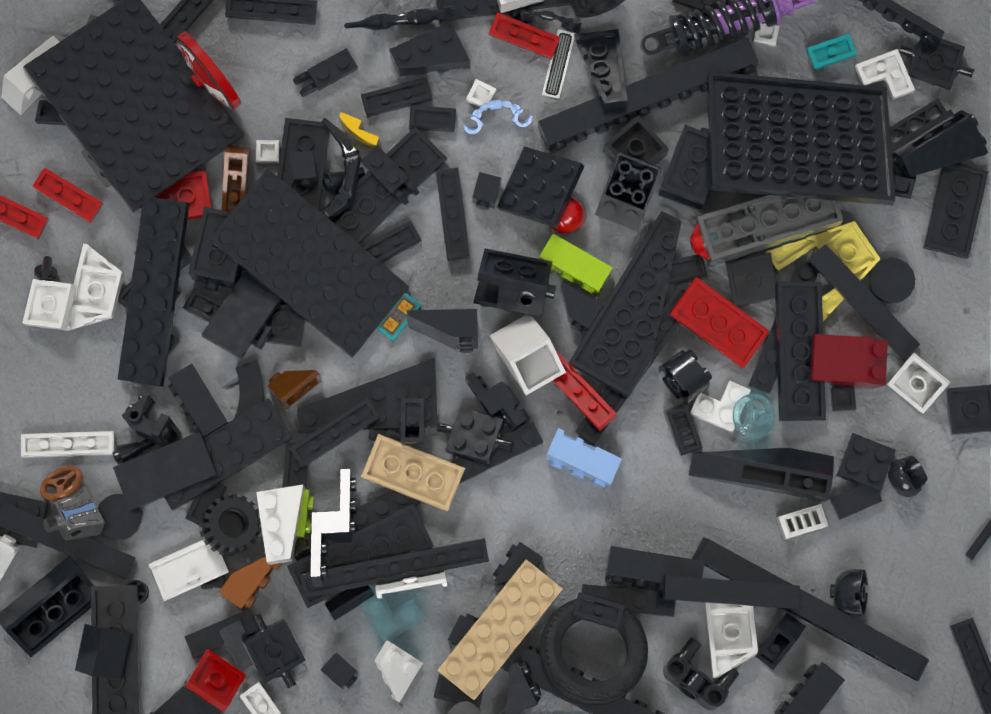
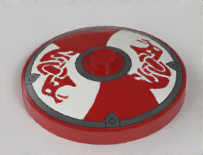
[176,31,242,110]

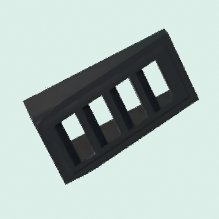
[663,403,703,456]

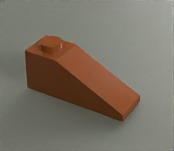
[222,146,251,212]

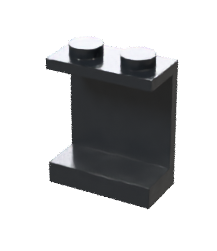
[149,680,224,714]

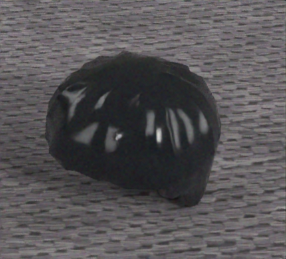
[888,456,928,497]

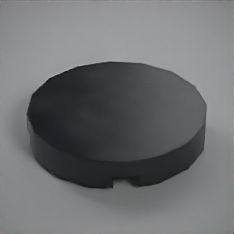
[869,258,916,304]
[97,494,142,540]

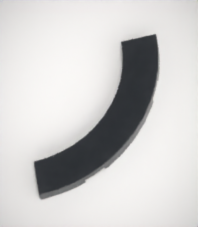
[234,360,263,419]

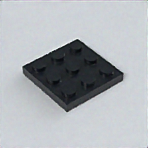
[497,146,585,228]

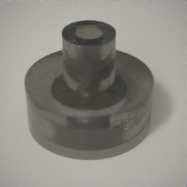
[294,538,311,560]

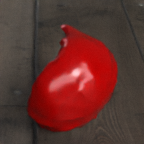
[549,196,587,234]

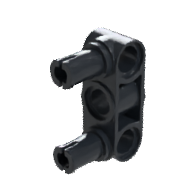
[663,637,739,711]

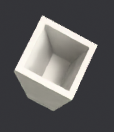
[490,314,566,395]

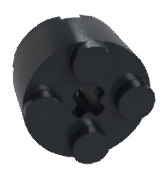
[658,349,712,404]

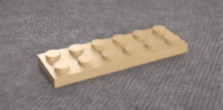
[437,560,563,700]

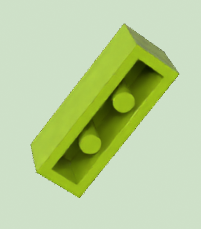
[539,234,613,295]

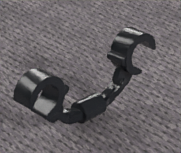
[513,9,582,33]

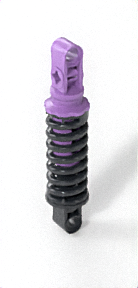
[640,0,819,57]

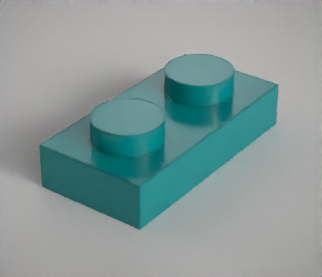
[806,34,857,71]

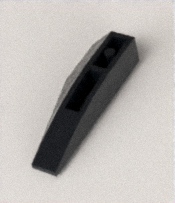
[688,448,834,502]

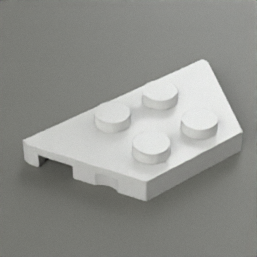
[66,243,124,331]
[705,603,758,679]

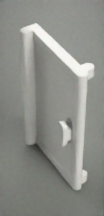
[148,539,229,601]
[375,571,447,599]

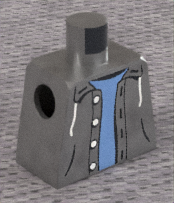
[43,487,105,541]

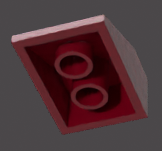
[811,334,888,389]

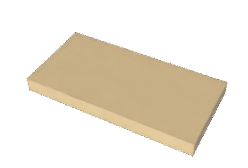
[361,434,465,512]

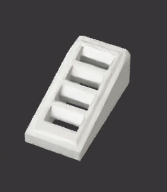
[777,504,828,540]

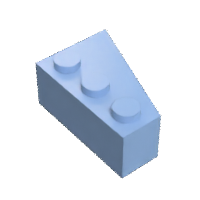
[546,428,622,488]

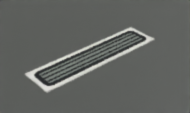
[542,29,576,99]

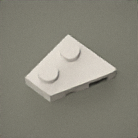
[374,640,423,702]

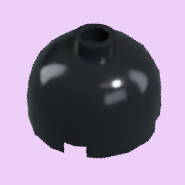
[830,569,868,616]

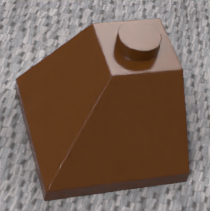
[267,370,322,410]

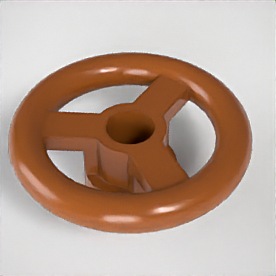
[40,466,83,501]

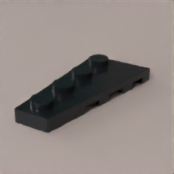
[574,29,628,109]

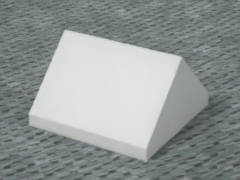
[887,353,950,414]

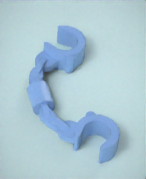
[463,100,532,134]

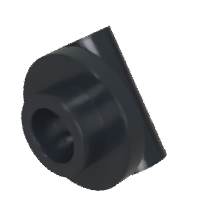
[34,256,58,281]

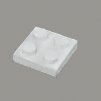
[22,279,76,331]

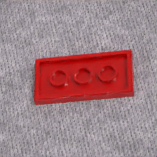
[669,277,770,369]

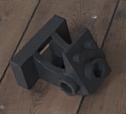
[122,393,181,447]

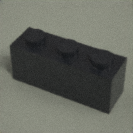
[168,363,228,437]

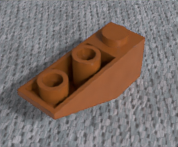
[218,557,283,610]

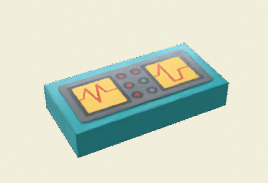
[376,293,422,342]

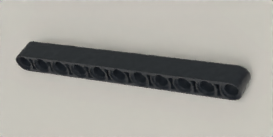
[692,537,930,681]

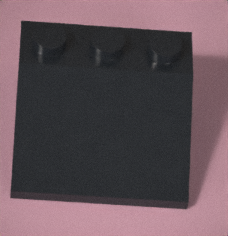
[407,309,478,353]

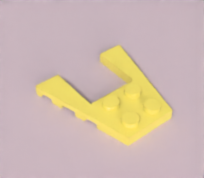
[765,221,880,322]

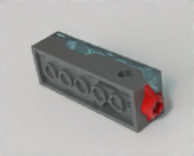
[690,195,843,268]

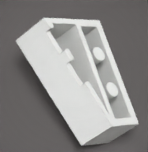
[256,485,305,565]

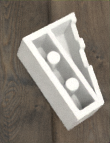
[1,36,59,115]

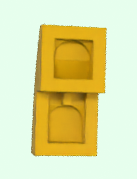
[339,112,380,149]

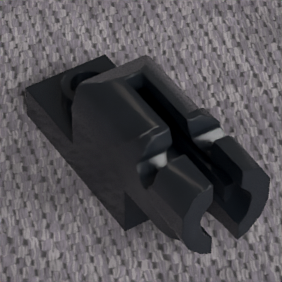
[465,372,530,431]

